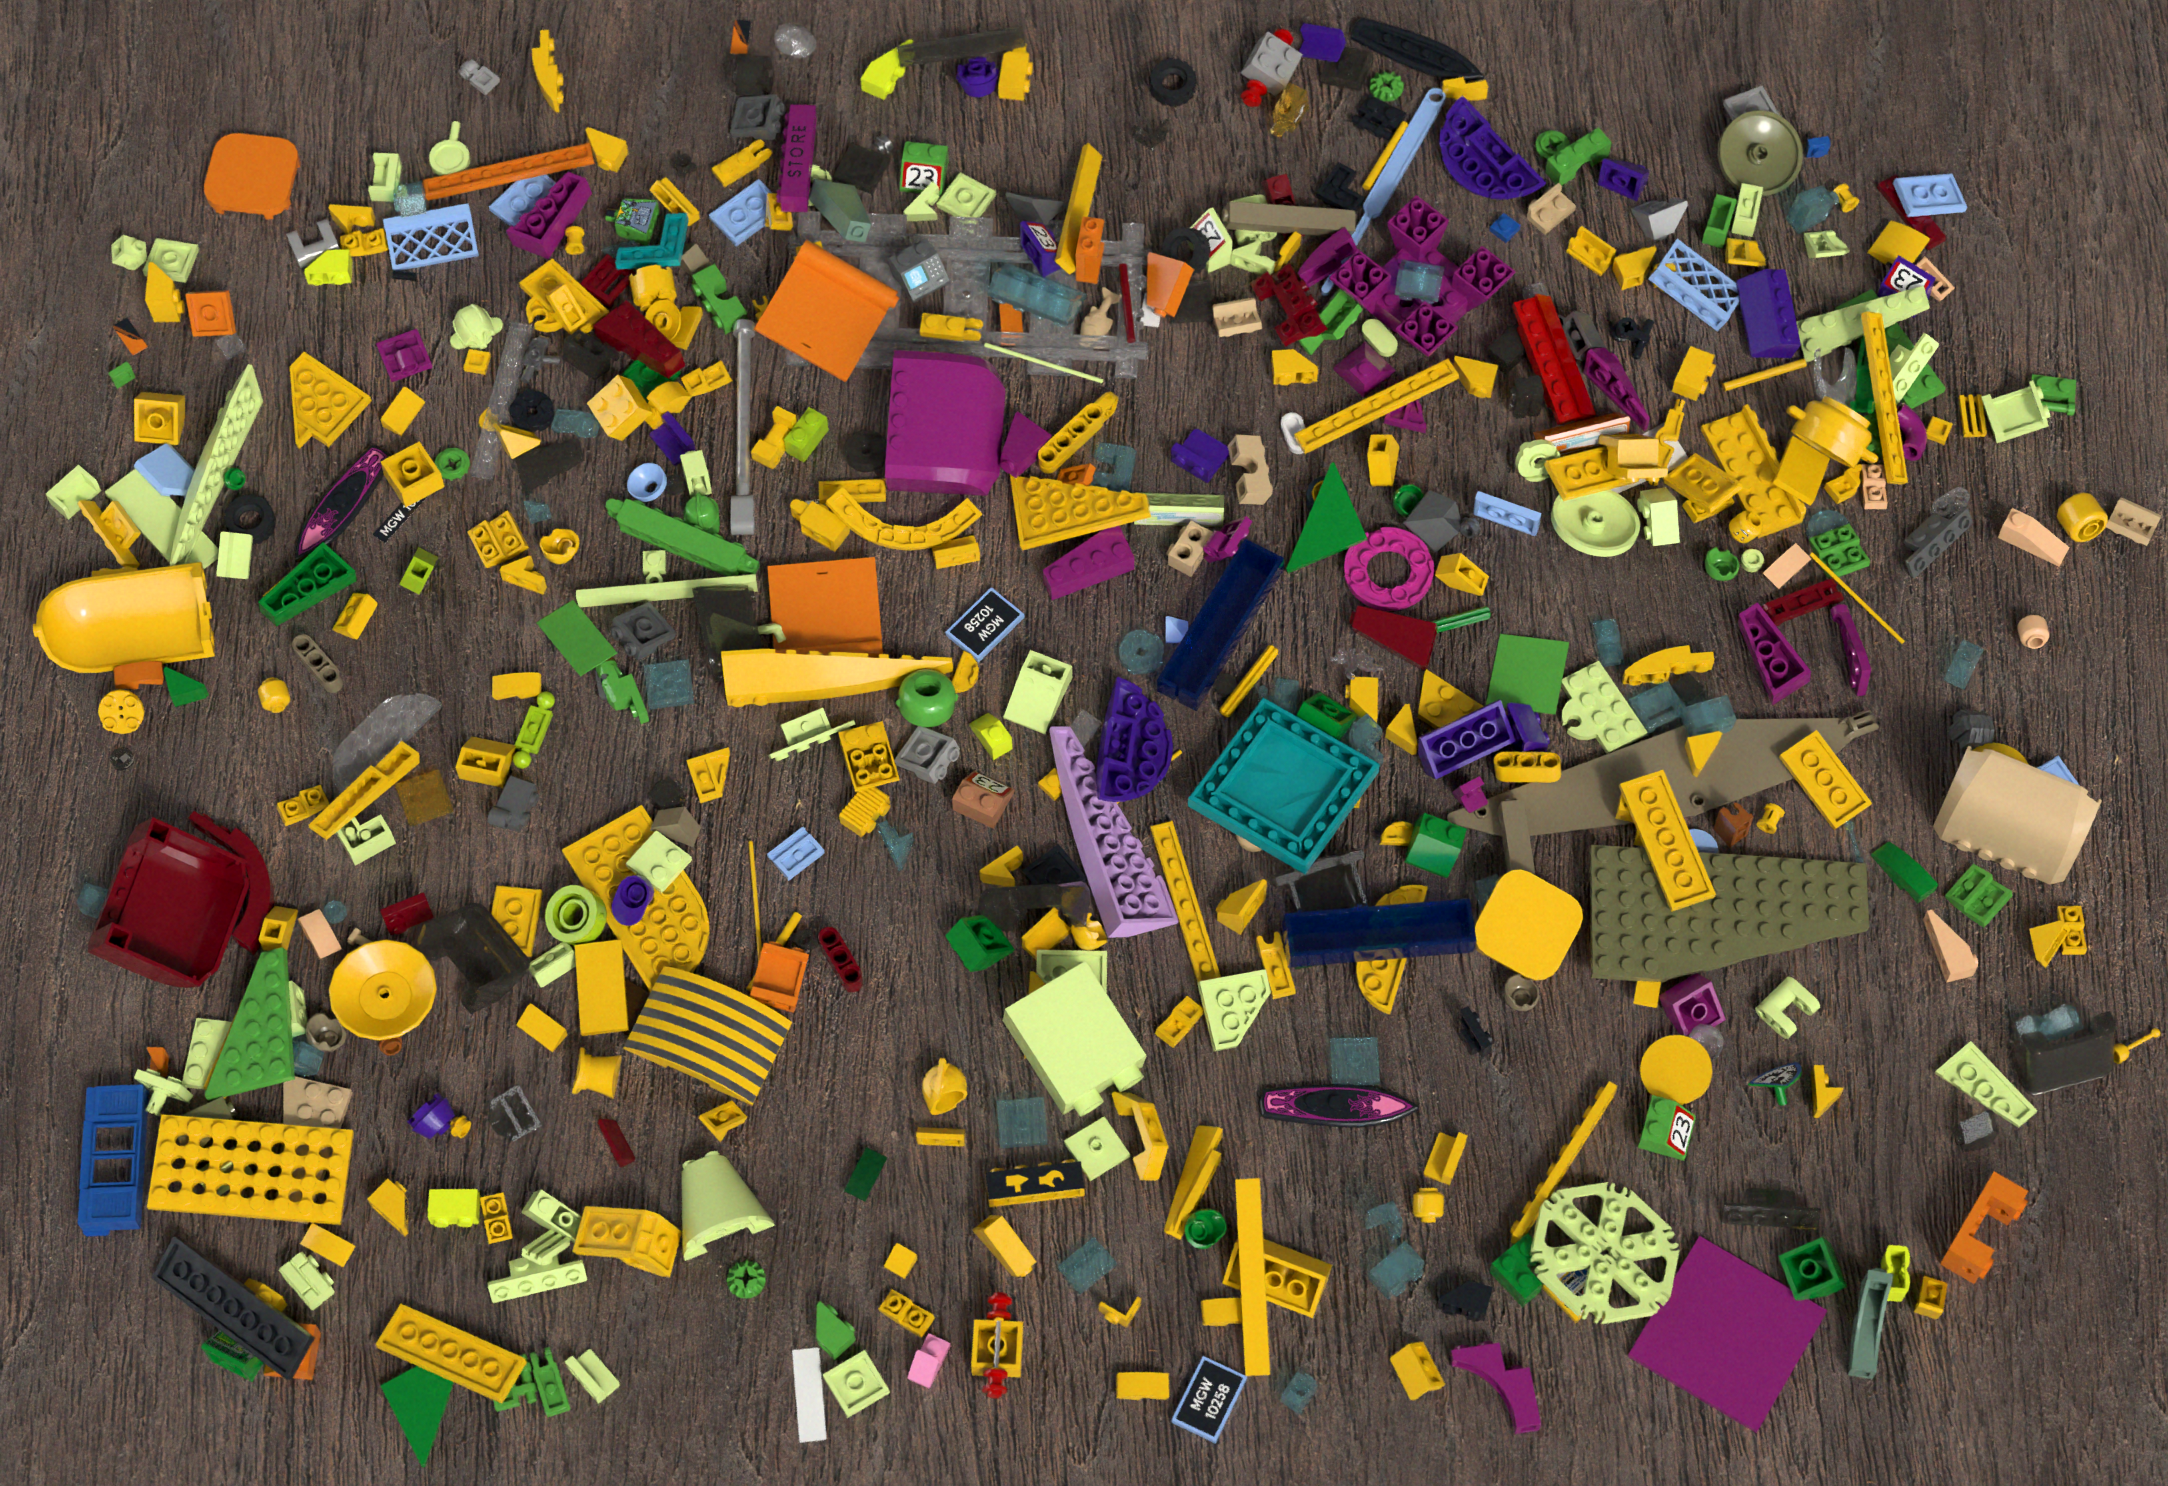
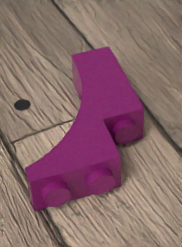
[1450,1341,1541,1434]

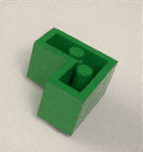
[1490,1233,1543,1307]

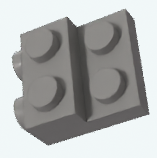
[1723,86,1779,121]
[894,726,960,784]

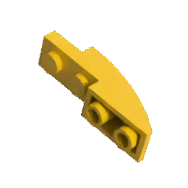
[532,30,563,112]
[1622,645,1715,686]

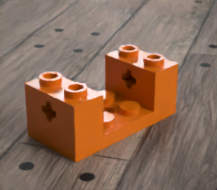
[1940,1171,2028,1284]

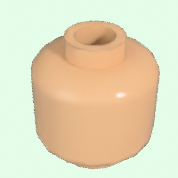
[2017,615,2049,649]

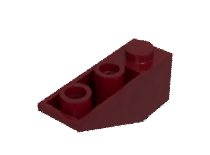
[1262,173,1305,242]

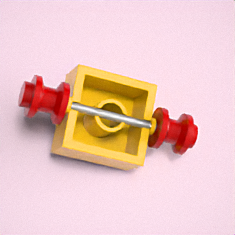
[971,1292,1024,1398]

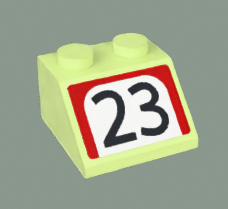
[1187,207,1232,273]

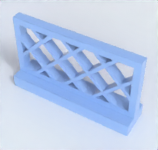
[383,203,479,271]
[1648,239,1739,331]

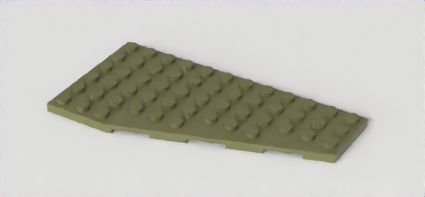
[1589,845,1869,983]

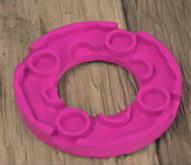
[1344,527,1434,611]

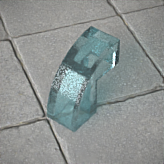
[2014,1004,2084,1045]

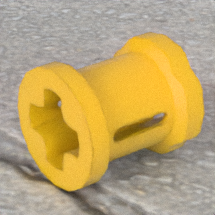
[1831,184,1859,212]
[565,226,584,255]
[1756,803,1785,834]

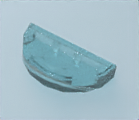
[1806,510,1850,540]

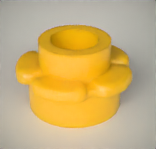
[450,1115,471,1138]

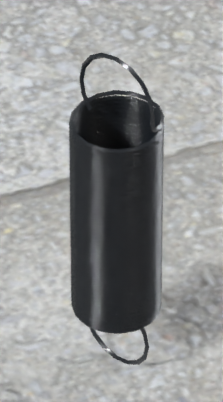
[386,270,422,282]

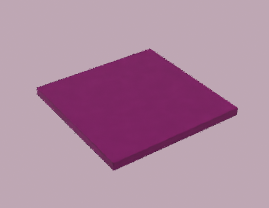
[1628,1236,1828,1433]

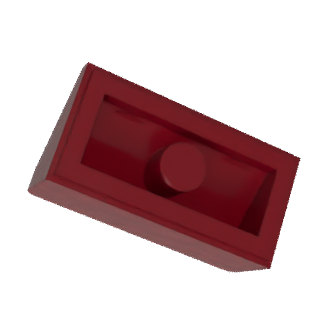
[597,1119,636,1168]

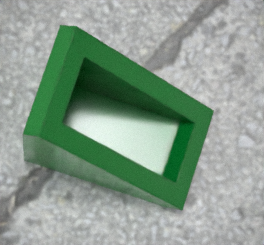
[163,667,209,707]

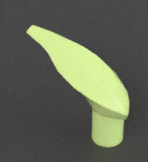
[754,623,786,643]

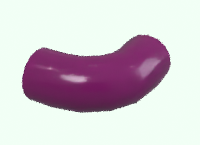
[1897,403,1927,461]

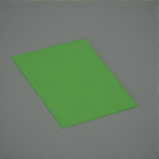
[1486,634,1569,715]

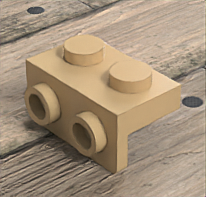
[1212,297,1262,337]
[2106,497,2161,546]

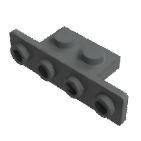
[1904,507,1973,578]

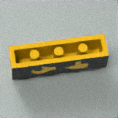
[985,1159,1085,1207]

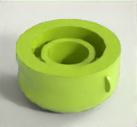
[545,885,607,947]

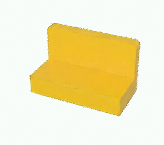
[931,536,980,569]
[1022,907,1071,961]
[1424,1132,1468,1185]
[1390,1342,1445,1400]

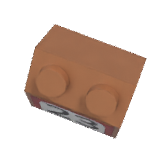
[952,771,1015,829]

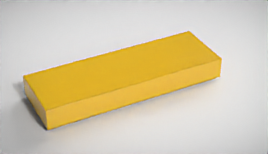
[819,479,886,504]

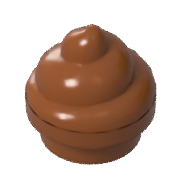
[378,1037,402,1056]

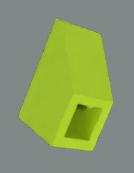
[399,547,439,595]

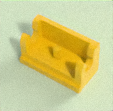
[1566,226,1616,276]

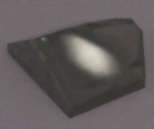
[488,1084,542,1142]

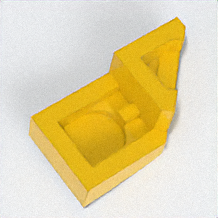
[1824,464,1862,504]

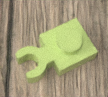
[643,550,666,584]

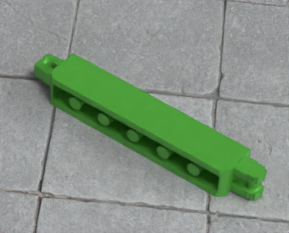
[605,498,760,577]

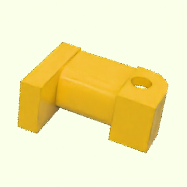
[751,406,797,469]

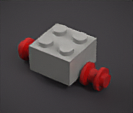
[1241,29,1303,107]

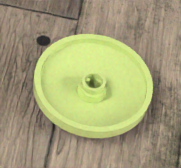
[1551,490,1640,557]

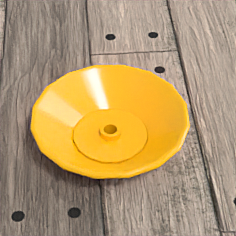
[329,939,437,1041]

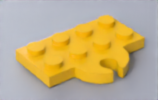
[519,258,610,341]

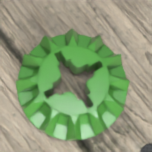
[1370,70,1404,101]
[1536,131,1570,159]
[434,448,470,481]
[727,1260,766,1299]

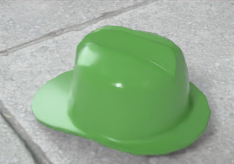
[684,493,720,535]

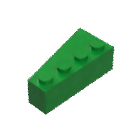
[258,542,357,626]

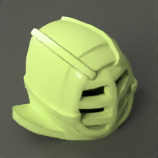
[450,304,503,350]

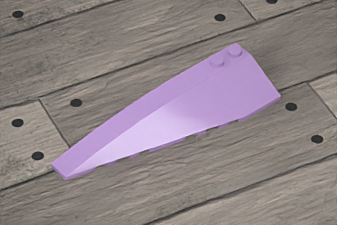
[1049,727,1179,938]

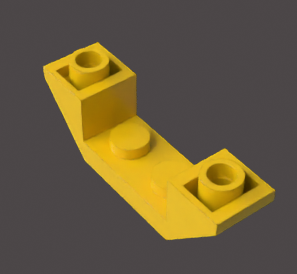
[1112,1092,1168,1181]

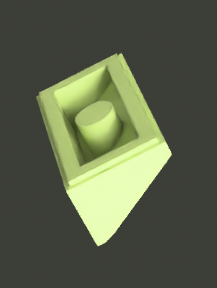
[526,942,576,987]

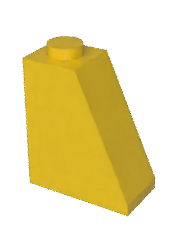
[972,1215,1036,1277]

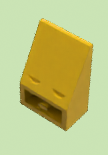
[838,721,900,792]

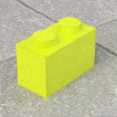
[428,1189,481,1228]

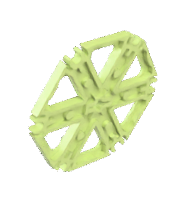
[1529,1182,1680,1324]

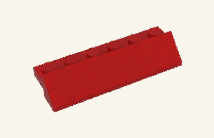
[1512,294,1596,425]

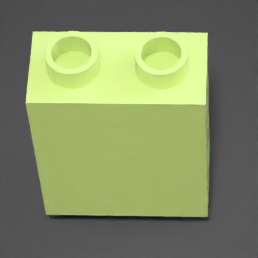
[1003,961,1147,1116]

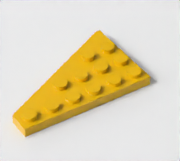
[1010,474,1151,550]

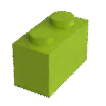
[784,407,829,462]

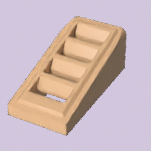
[1916,257,1955,302]

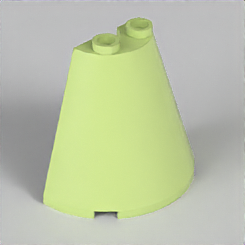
[682,1151,775,1261]

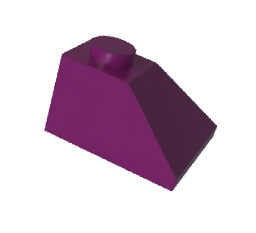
[1333,342,1395,397]

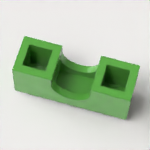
[1545,127,1612,185]
[691,264,748,335]

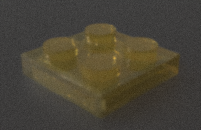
[395,769,454,827]

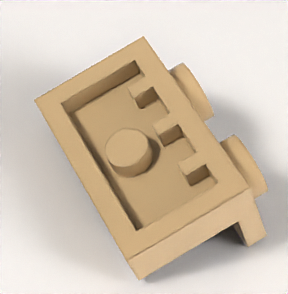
[1527,183,1576,235]

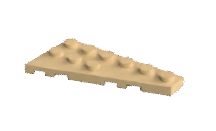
[284,1076,353,1224]

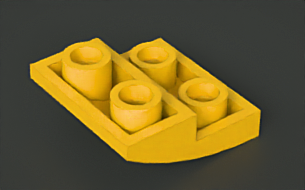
[1867,221,1930,264]
[468,510,529,568]

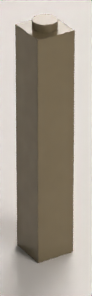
[1221,201,1356,236]
[1498,798,1536,876]

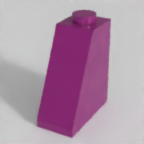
[999,411,1052,478]

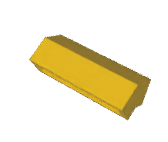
[650,177,700,226]

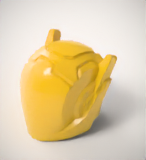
[922,1058,967,1115]

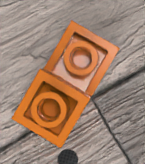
[113,661,164,689]

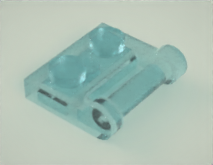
[1628,681,1688,734]

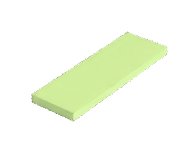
[105,469,219,569]

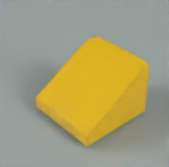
[884,1243,917,1279]

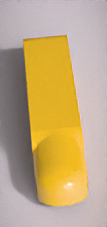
[1038,392,1118,474]

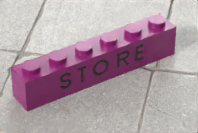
[777,105,817,212]

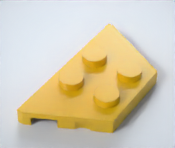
[1418,669,1484,729]

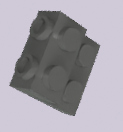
[730,94,785,140]
[611,602,676,660]

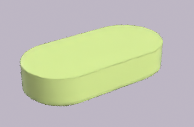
[1362,319,1398,357]

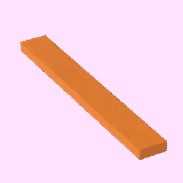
[423,143,594,201]

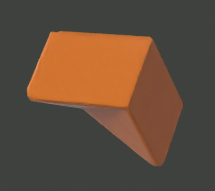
[147,1047,169,1078]

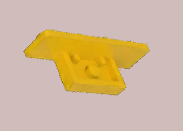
[77,500,141,568]

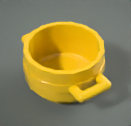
[1786,396,1878,469]

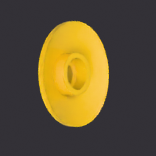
[645,300,681,341]

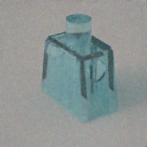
[1786,186,1839,234]

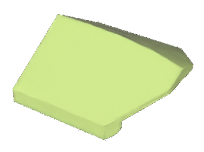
[1803,230,1849,259]

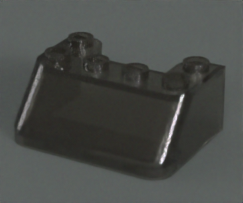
[415,903,530,1014]

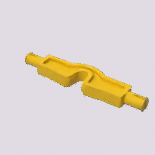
[1649,399,1685,486]

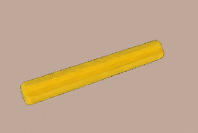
[1219,645,1278,718]

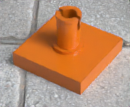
[185,290,236,337]

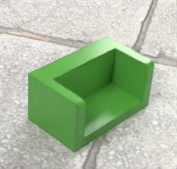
[1702,194,1737,248]

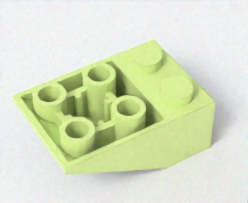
[1003,650,1072,734]

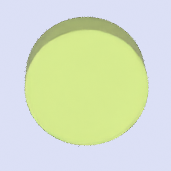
[1740,549,1764,572]

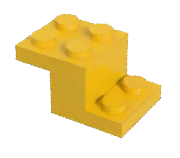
[1598,434,1668,482]

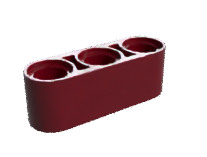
[818,927,863,992]

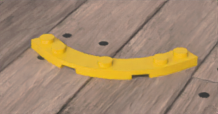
[825,487,982,550]

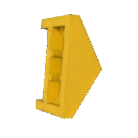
[1725,238,1766,266]

